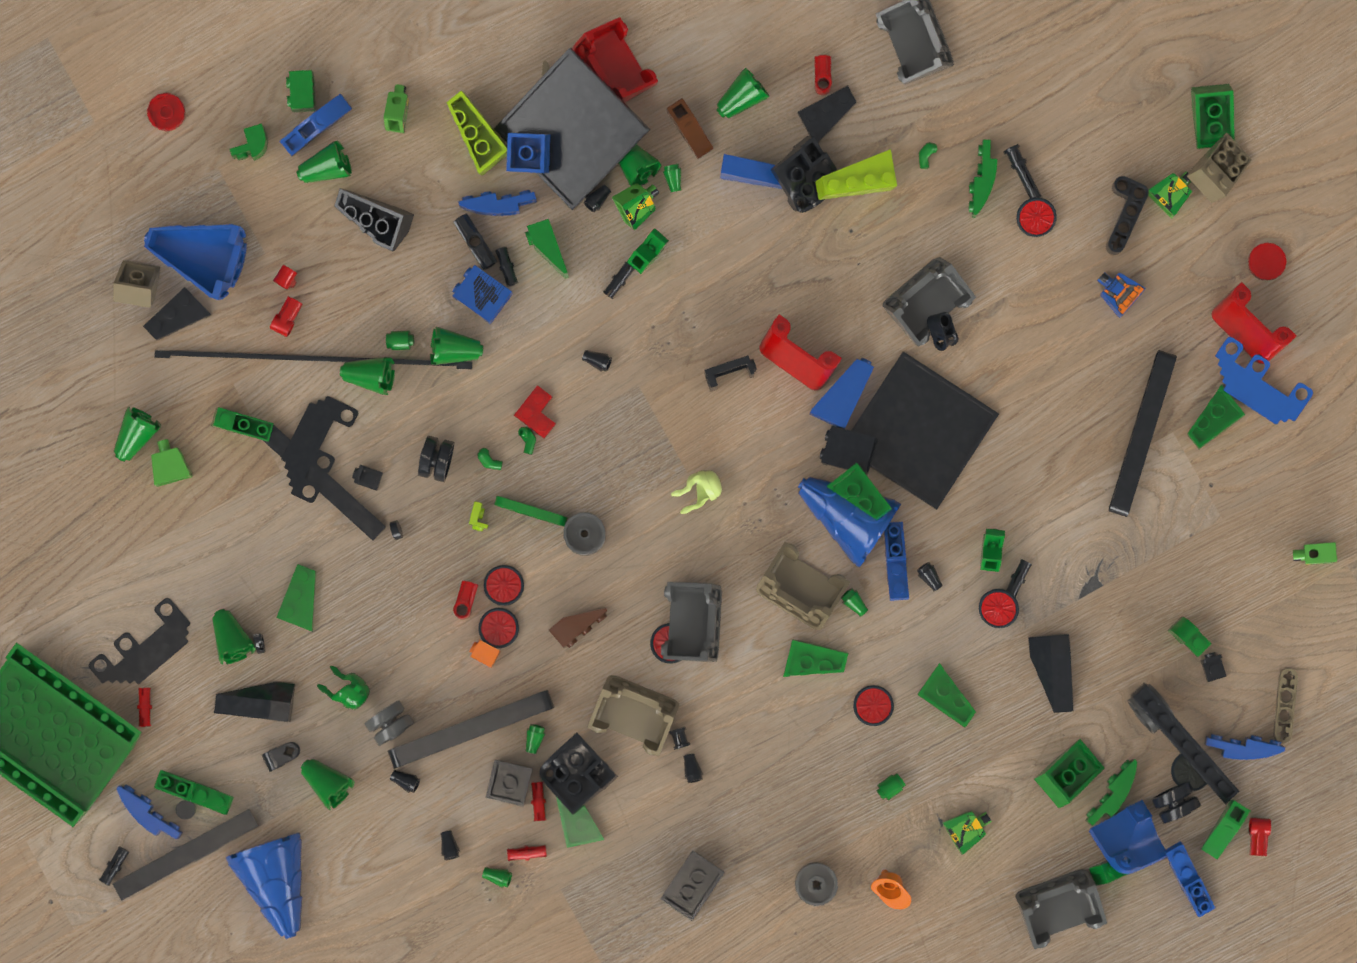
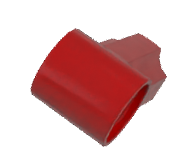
[814,55,832,95]
[273,265,298,290]
[270,296,303,337]
[453,580,478,620]
[1249,817,1271,856]

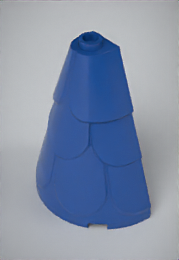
[144,224,247,300]
[798,477,901,568]
[226,833,302,939]

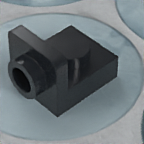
[352,464,383,491]
[1200,652,1227,682]

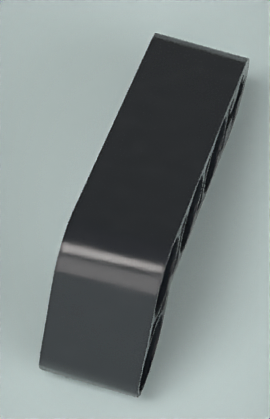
[1106,176,1149,255]

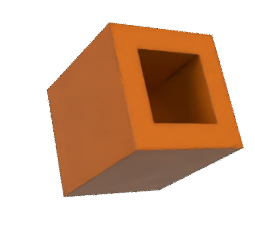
[469,640,501,668]

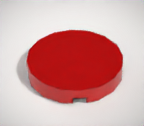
[147,93,186,131]
[1248,242,1287,281]

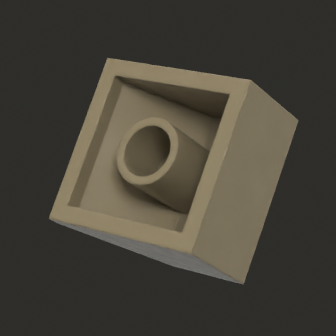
[113,261,160,308]

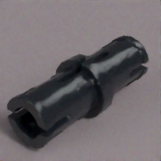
[495,247,518,287]
[603,261,635,299]
[1006,559,1032,598]
[99,846,129,886]

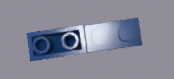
[280,94,353,156]
[458,190,537,216]
[884,522,909,601]
[1204,734,1285,760]
[117,784,183,839]
[1164,841,1215,917]

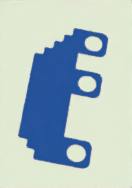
[1215,337,1313,424]

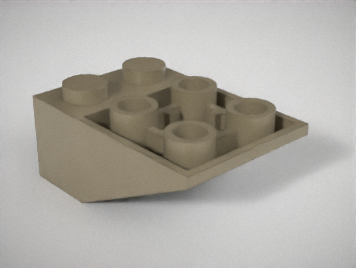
[1187,133,1252,203]

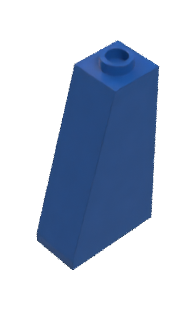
[720,154,782,189]
[810,358,874,429]

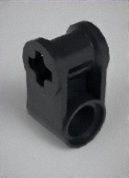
[927,312,959,351]
[261,742,300,772]

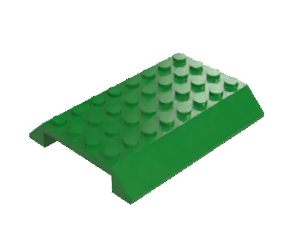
[0,642,142,827]

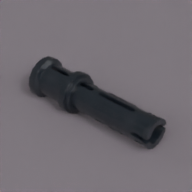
[1003,144,1042,198]

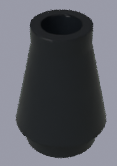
[584,185,611,213]
[582,350,612,372]
[917,562,943,592]
[683,754,703,783]
[390,770,420,793]
[440,830,460,860]

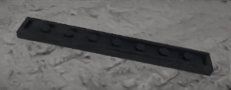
[264,425,386,541]
[1130,682,1240,804]
[113,809,258,901]

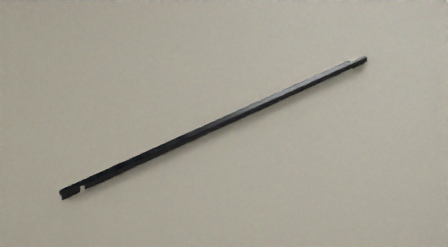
[154,350,472,369]

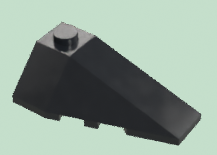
[335,188,414,251]
[1028,634,1073,713]
[214,682,295,722]

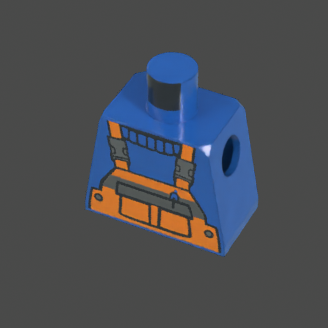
[1097,272,1146,318]

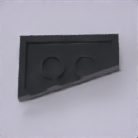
[143,287,211,341]

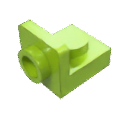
[469,501,489,532]

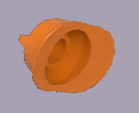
[871,869,911,909]

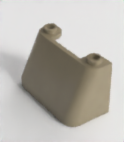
[756,542,850,630]
[587,675,679,756]

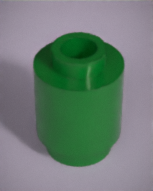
[386,331,414,350]
[876,773,906,801]

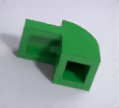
[230,123,268,161]
[627,228,669,274]
[980,529,1005,572]
[1168,617,1212,657]

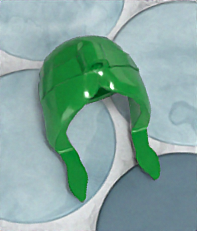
[317,666,370,710]

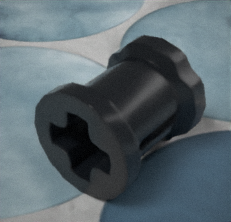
[669,727,691,750]

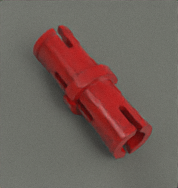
[137,687,152,727]
[531,782,546,822]
[507,845,547,861]

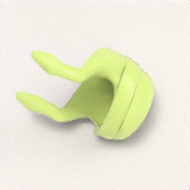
[671,470,722,514]

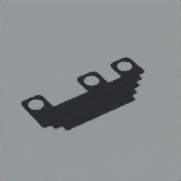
[281,396,358,503]
[89,598,190,684]

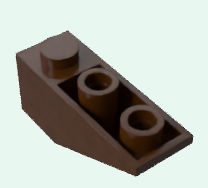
[666,98,714,159]
[549,608,608,648]

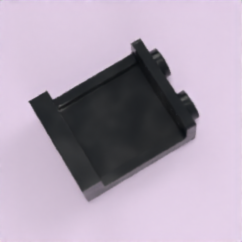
[704,355,757,392]
[820,426,878,476]

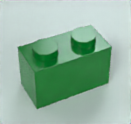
[286,70,315,112]

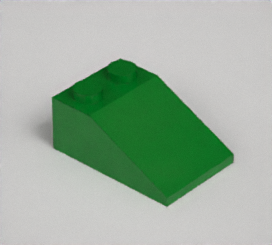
[1191,84,1235,149]
[525,219,569,279]
[1034,739,1105,808]

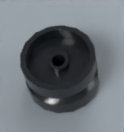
[418,435,455,482]
[1151,781,1201,824]

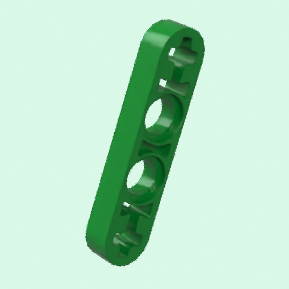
[494,496,568,527]

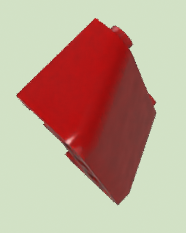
[573,17,659,102]
[1212,282,1297,364]
[759,314,842,390]

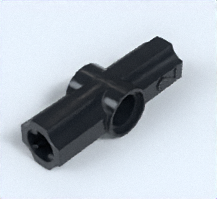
[453,213,497,271]

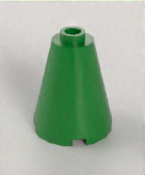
[716,68,770,119]
[296,140,352,183]
[619,145,661,186]
[430,327,483,365]
[339,357,395,395]
[114,407,161,462]
[212,609,256,665]
[301,759,355,810]

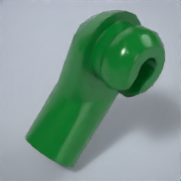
[918,142,938,169]
[518,427,536,455]
[477,448,503,470]

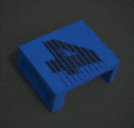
[452,265,513,325]

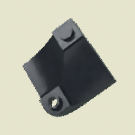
[770,136,837,213]
[539,732,619,815]

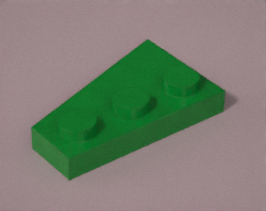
[276,564,316,632]
[917,663,976,728]

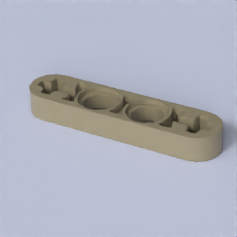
[1273,668,1298,743]

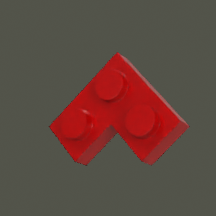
[514,385,556,439]

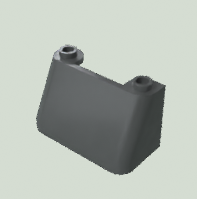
[876,0,954,84]
[882,257,977,347]
[661,582,722,662]
[1015,869,1108,950]

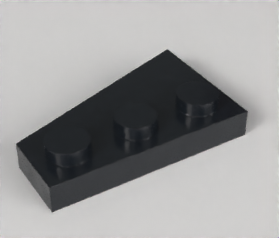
[797,85,857,143]

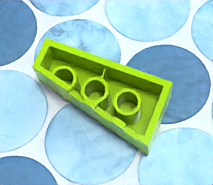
[446,91,507,176]
[815,149,897,200]

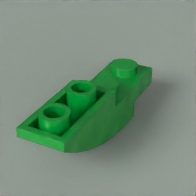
[968,139,998,218]
[1085,759,1137,826]
[154,770,234,815]

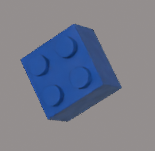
[506,133,550,173]

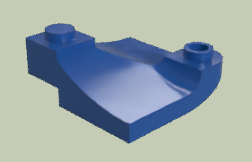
[1089,800,1167,874]

